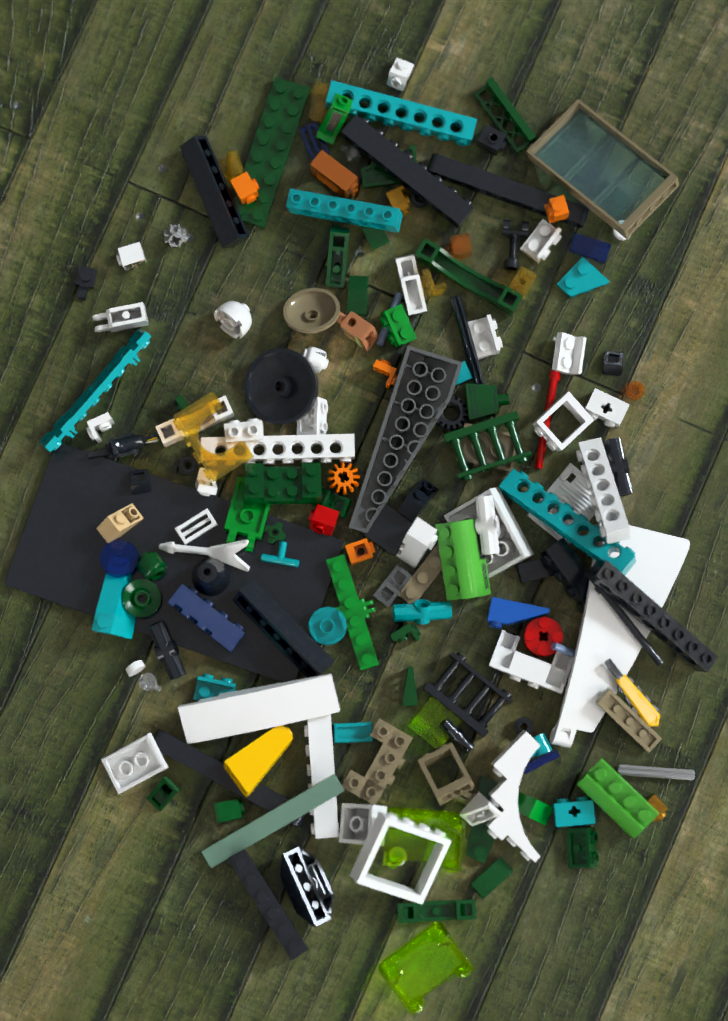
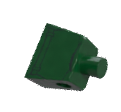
[465,383,509,423]

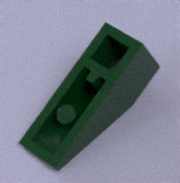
[326,226,350,288]

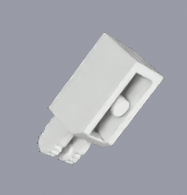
[92,302,149,332]

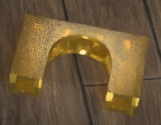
[173,391,254,481]

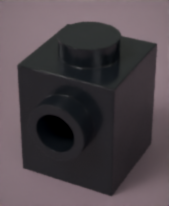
[477,125,507,156]

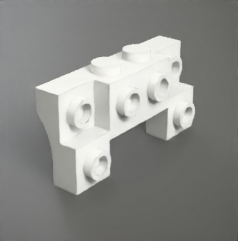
[489,630,574,694]

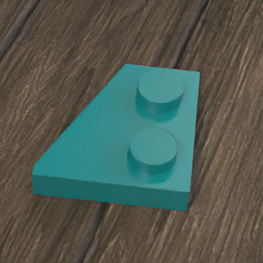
[557,257,609,298]

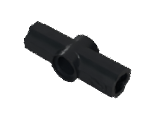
[604,438,632,497]
[147,620,186,680]

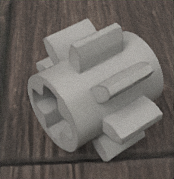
[164,224,187,248]

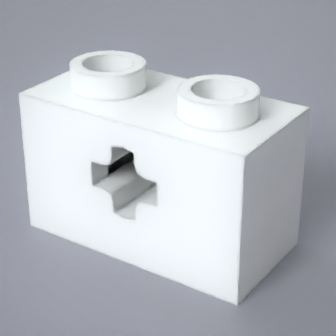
[585,388,630,428]

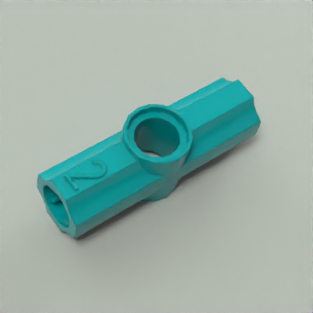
[392,599,452,625]

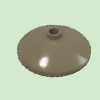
[283,288,340,333]

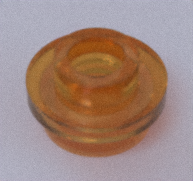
[626,381,645,400]

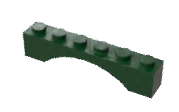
[415,238,523,316]

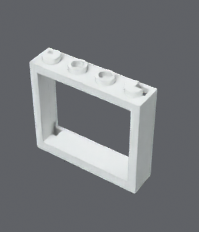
[349,812,451,904]

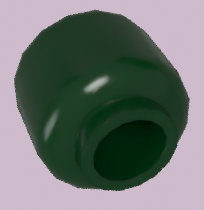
[137,552,166,580]

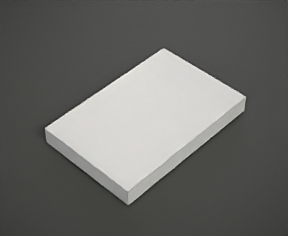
[101,733,168,794]

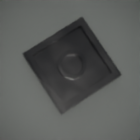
[363,504,414,556]

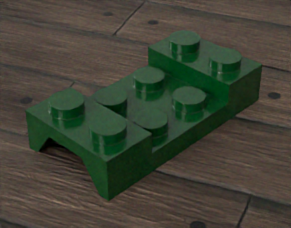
[244,463,322,505]

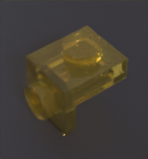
[420,268,447,297]

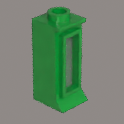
[316,93,353,144]

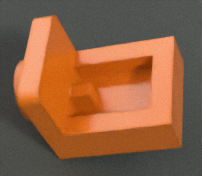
[373,359,398,389]

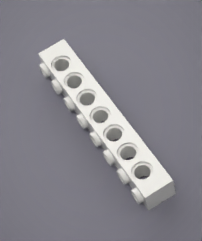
[201,434,355,466]

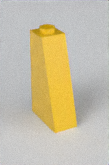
[223,725,293,797]

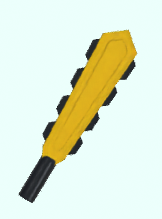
[605,659,660,727]

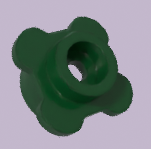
[264,522,286,544]

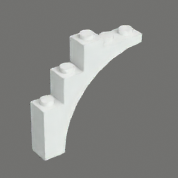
[485,730,540,862]

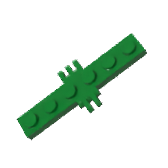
[326,554,379,670]

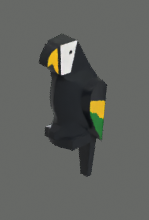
[87,432,159,459]

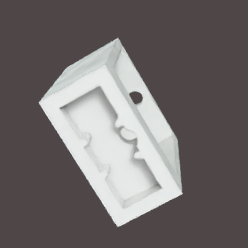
[532,392,594,452]

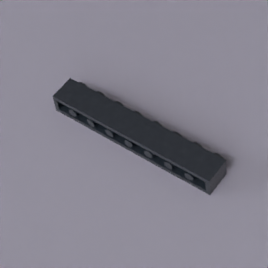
[341,115,474,229]

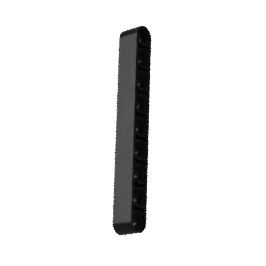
[427,153,589,228]
[153,728,308,827]

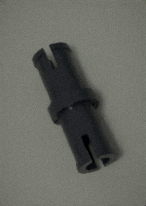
[439,718,475,754]

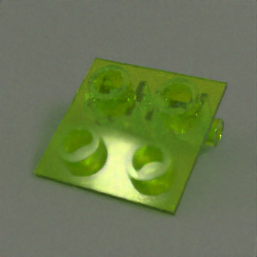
[408,697,462,750]

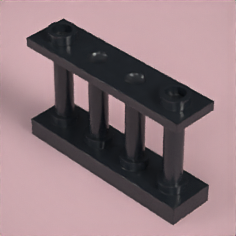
[423,652,513,738]

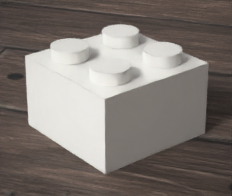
[339,803,387,846]

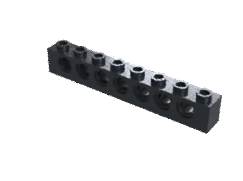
[586,560,718,672]

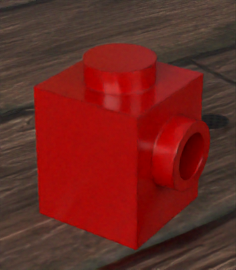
[308,504,339,536]

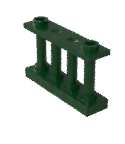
[443,411,531,482]

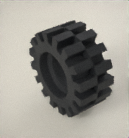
[436,395,468,432]

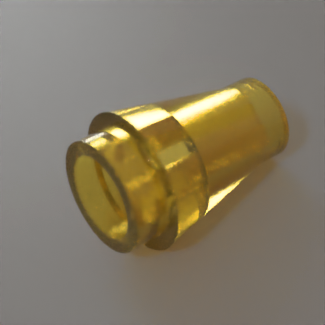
[226,151,245,180]

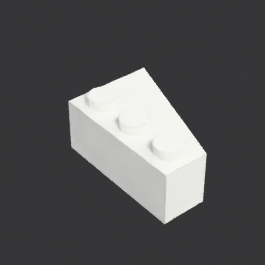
[396,517,438,568]

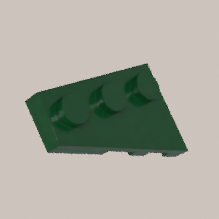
[361,144,417,189]

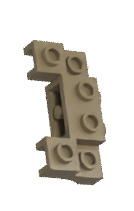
[342,718,413,805]

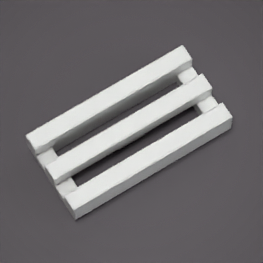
[175,508,218,545]

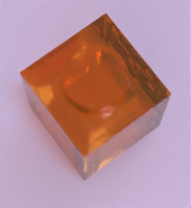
[449,233,472,259]

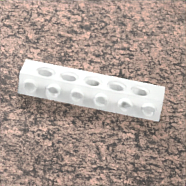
[576,437,630,544]

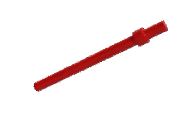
[535,370,561,469]

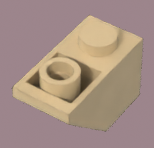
[96,503,143,543]

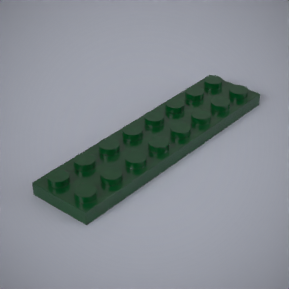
[234,77,311,229]

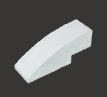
[395,254,427,315]

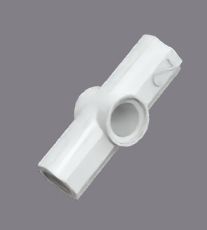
[475,495,500,555]

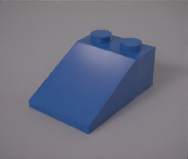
[486,597,550,629]

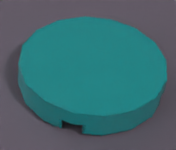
[308,607,347,645]

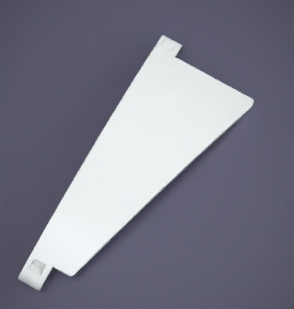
[550,521,690,748]

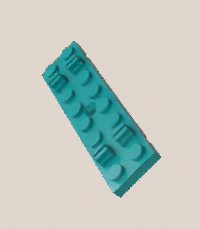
[38,329,151,452]

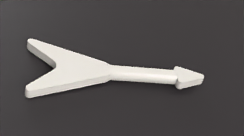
[159,540,250,572]

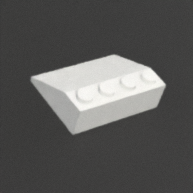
[444,487,534,578]

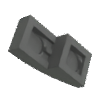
[373,564,413,607]

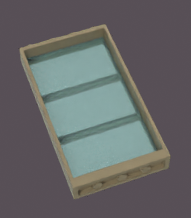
[526,99,679,239]

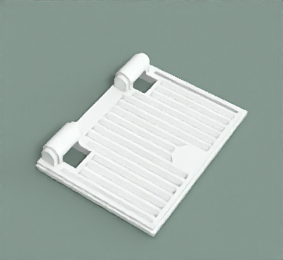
[527,463,603,545]

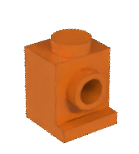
[544,195,569,223]
[345,538,375,566]

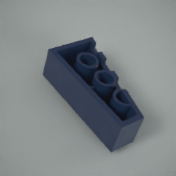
[168,584,246,653]

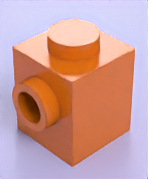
[230,172,260,204]

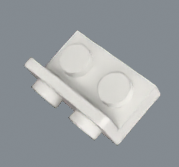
[520,219,562,263]
[468,314,503,359]
[552,332,586,375]
[297,397,328,435]
[86,412,115,443]

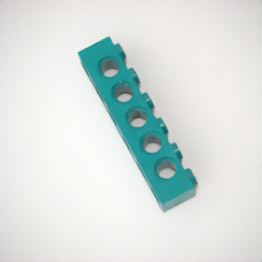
[286,189,403,233]

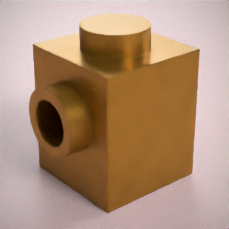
[647,794,668,822]

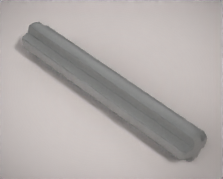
[617,764,695,780]

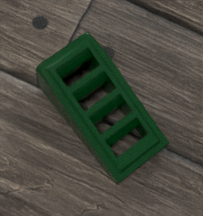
[402,666,418,707]

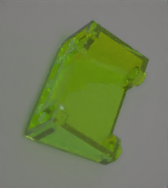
[383,807,465,873]
[378,922,475,1016]

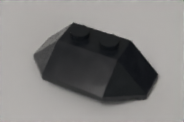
[280,847,334,927]

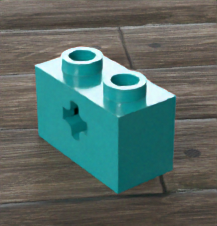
[553,797,595,827]

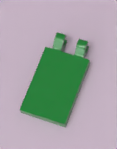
[224,477,271,552]

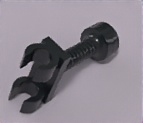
[501,219,529,271]

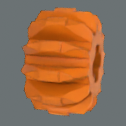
[327,462,360,495]

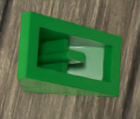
[518,792,553,825]

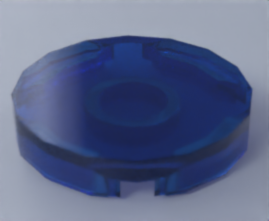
[100,540,138,578]

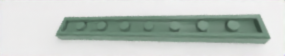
[201,774,344,868]

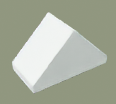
[460,792,502,826]

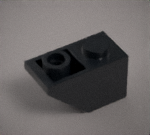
[398,478,438,522]

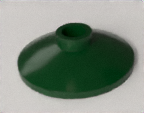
[122,579,161,618]

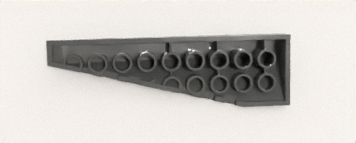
[349,345,462,533]

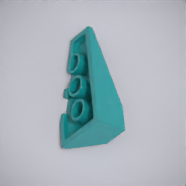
[92,556,136,639]

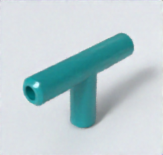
[261,541,299,567]

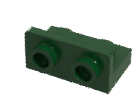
[389,623,421,643]
[566,828,599,868]

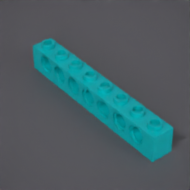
[325,80,477,146]
[499,468,637,575]

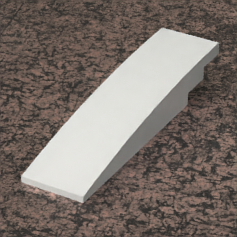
[178,674,340,744]

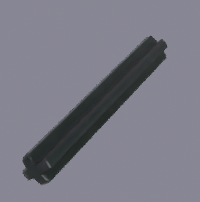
[451,296,484,384]

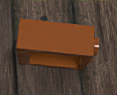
[310,150,359,199]

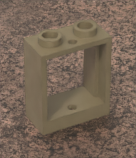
[417,743,475,806]

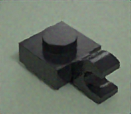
[75,266,98,301]

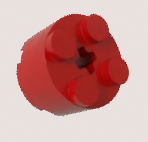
[523,617,563,657]

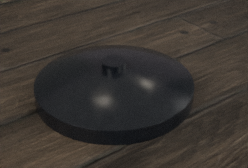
[244,348,319,425]

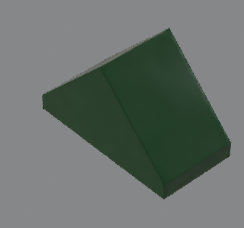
[147,776,182,812]

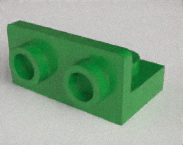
[380,304,417,348]

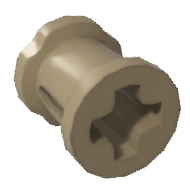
[453,791,477,805]

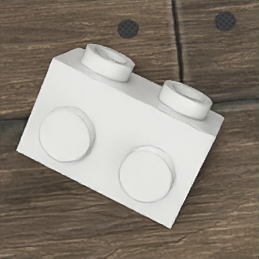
[224,418,264,443]

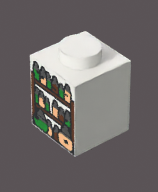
[116,242,147,270]

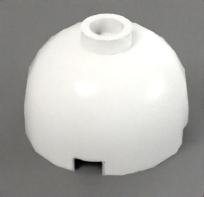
[214,301,252,339]

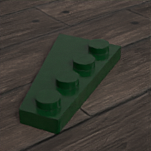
[466,776,501,863]

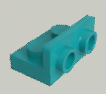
[193,673,236,701]

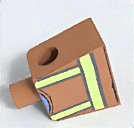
[337,311,379,352]

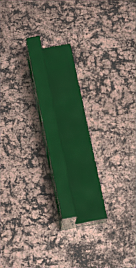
[473,77,536,154]

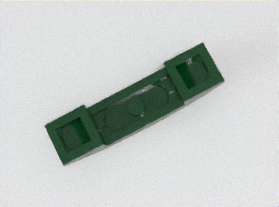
[397,899,476,923]

